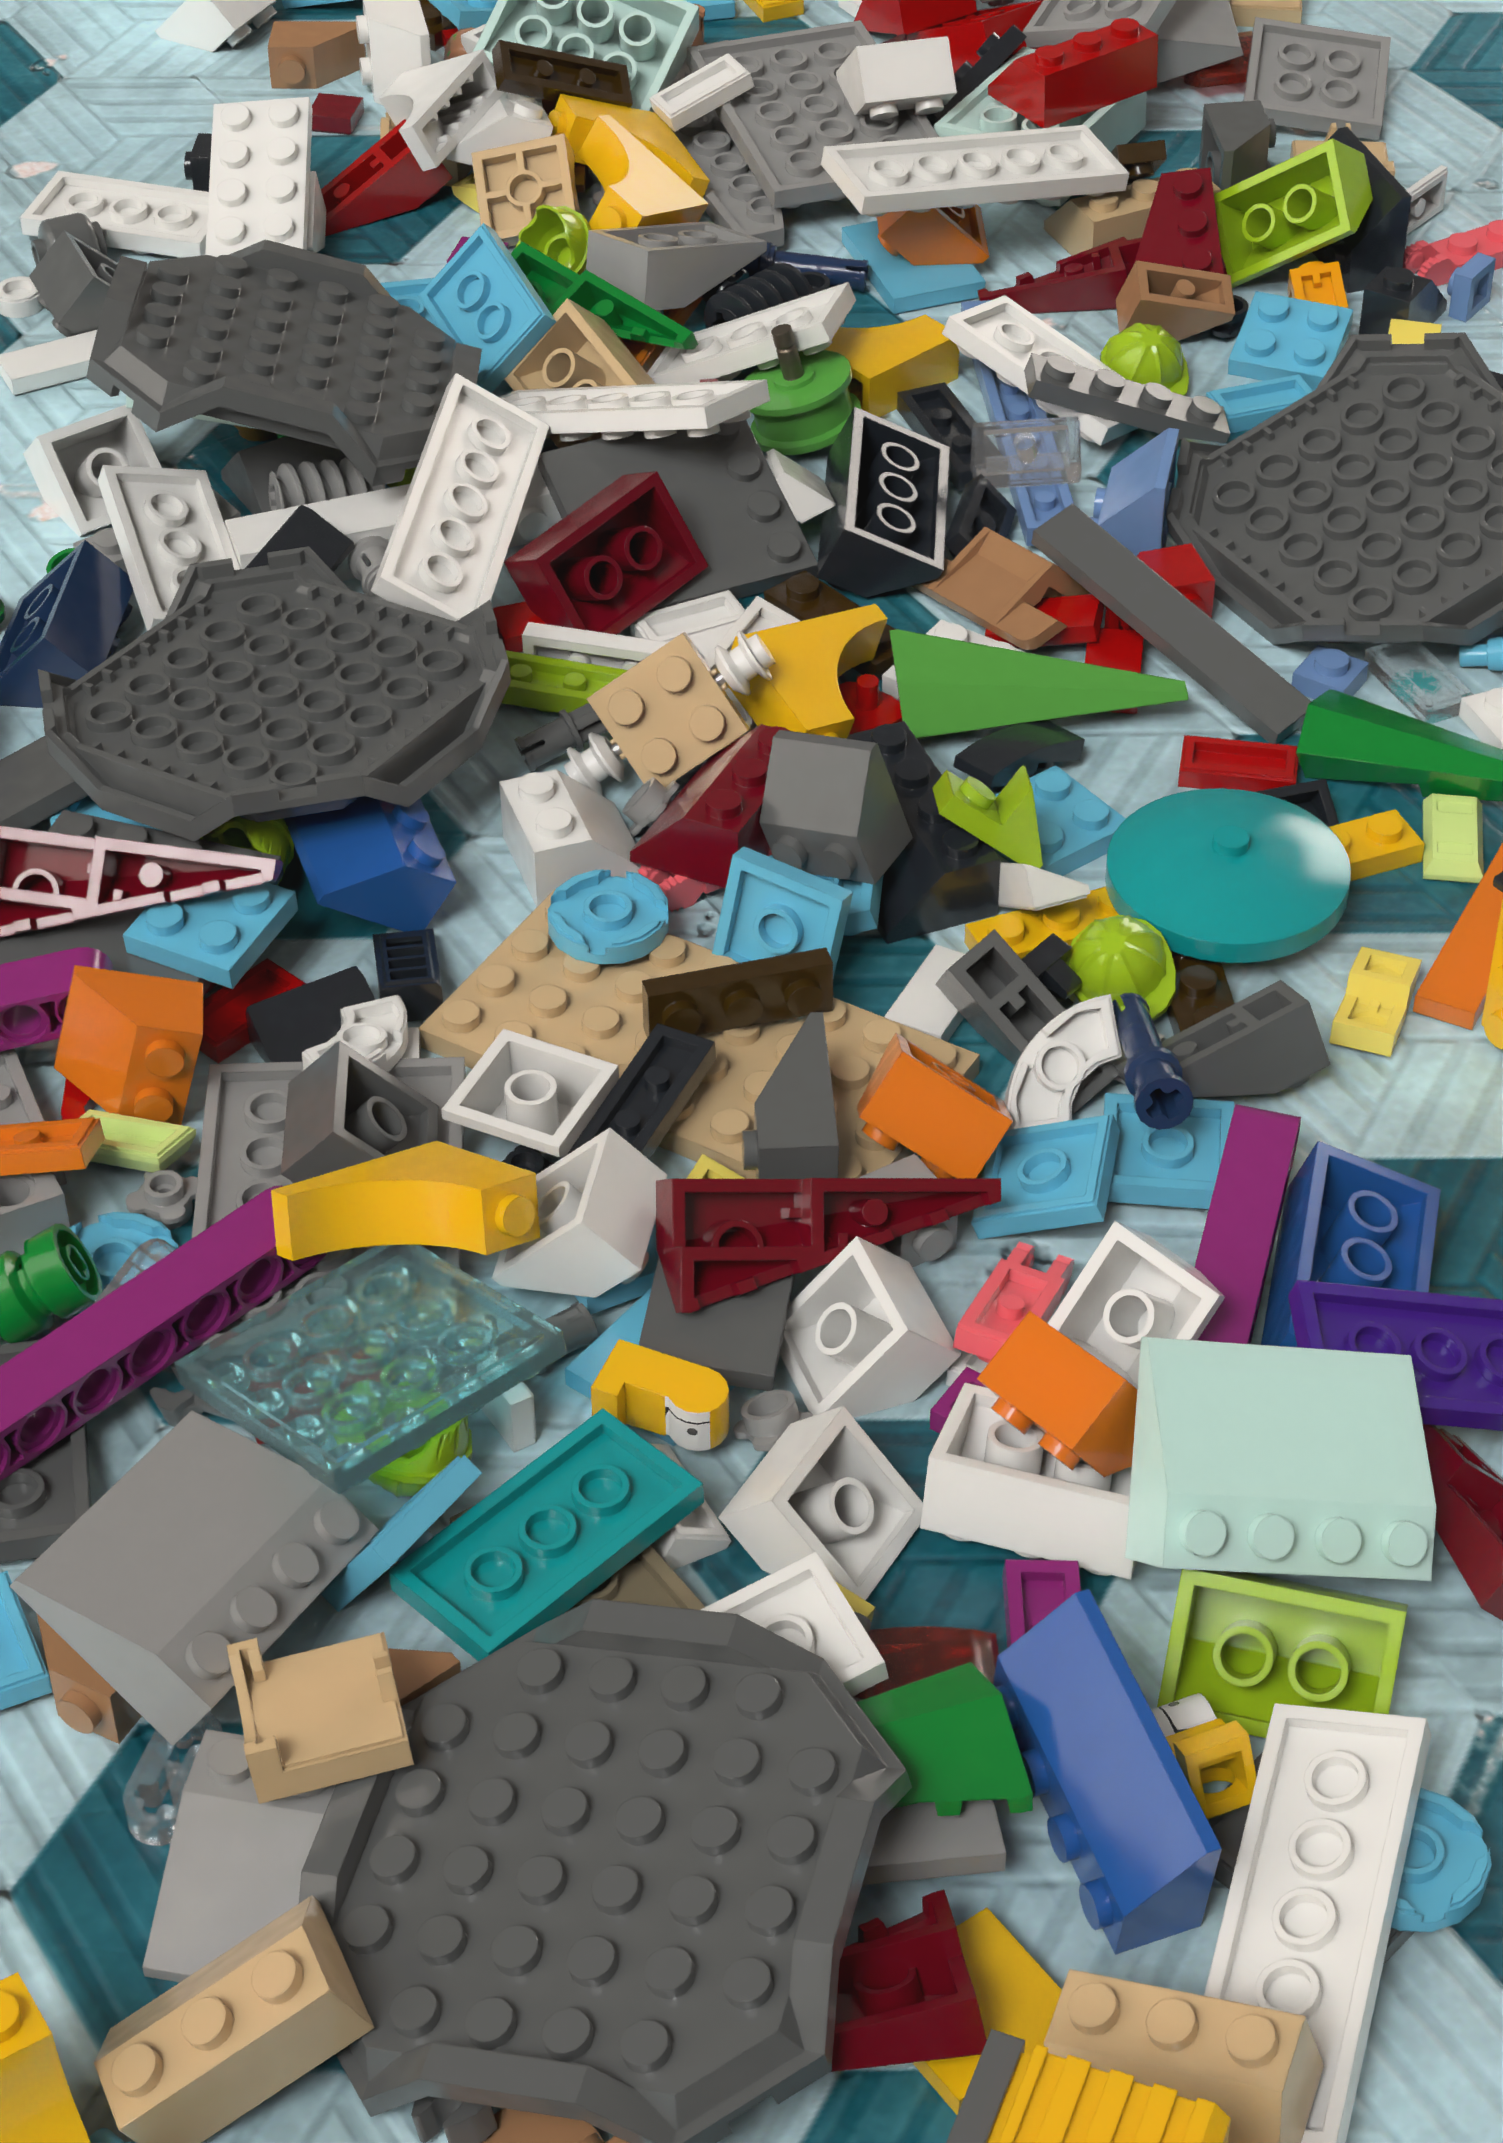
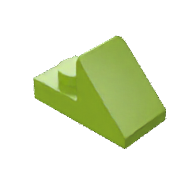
[932,765,1043,868]

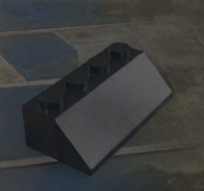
[816,407,950,598]
[846,721,1001,944]

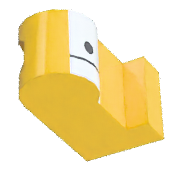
[591,1339,729,1451]
[1151,1693,1257,1819]

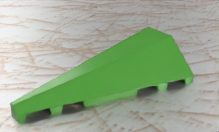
[889,629,1188,739]

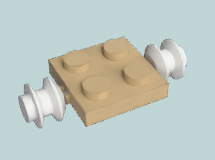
[564,630,776,795]

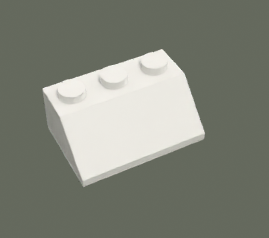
[920,1383,1137,1580]

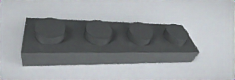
[1024,353,1230,443]

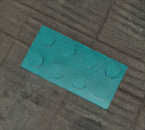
[388,1408,704,1661]

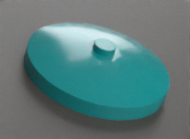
[1105,788,1351,963]

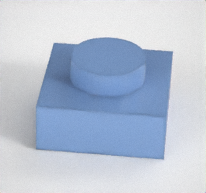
[1447,252,1496,323]
[1291,644,1369,699]

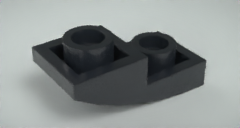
[953,720,1085,793]

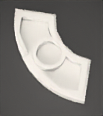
[1004,994,1122,1130]
[302,995,409,1072]

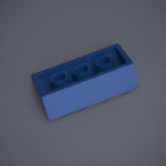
[284,796,457,931]
[1261,1141,1441,1347]
[993,1589,1222,1955]

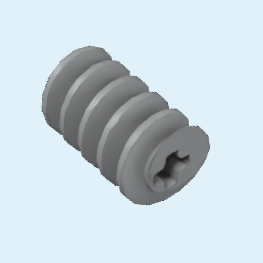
[268,457,385,511]

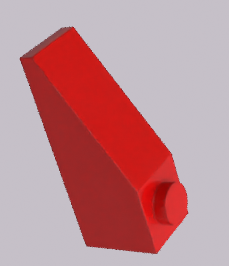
[321,119,453,236]

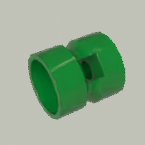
[0,1224,103,1344]

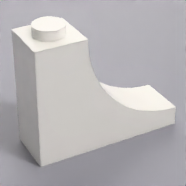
[379,49,504,171]

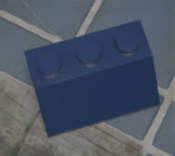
[0,540,133,708]

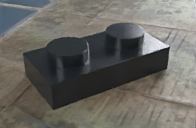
[945,473,1017,558]

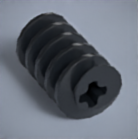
[704,262,813,328]

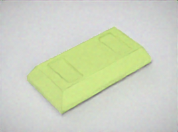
[1423,793,1484,883]
[79,1109,196,1173]

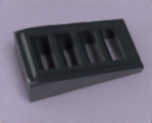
[372,929,443,1022]

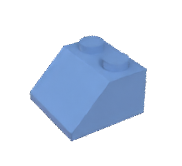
[1090,428,1179,556]

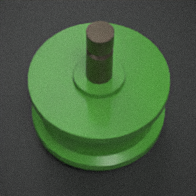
[745,324,862,455]

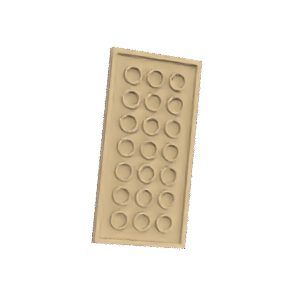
[418,889,980,1179]

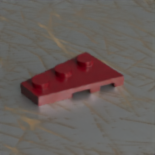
[1134,167,1224,274]

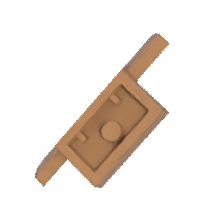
[912,527,1089,650]

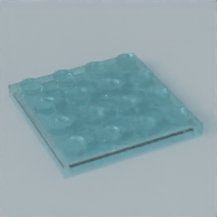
[174,1245,568,1495]

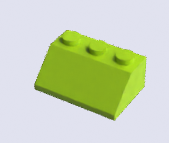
[1214,138,1373,288]
[1157,1569,1408,1738]

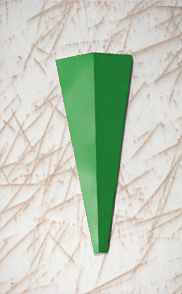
[511,241,698,350]
[1296,689,1503,802]
[856,1662,1033,1816]

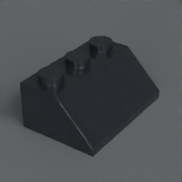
[1312,127,1412,293]

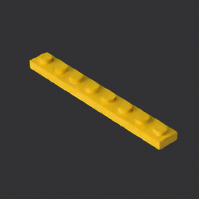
[964,809,1425,959]

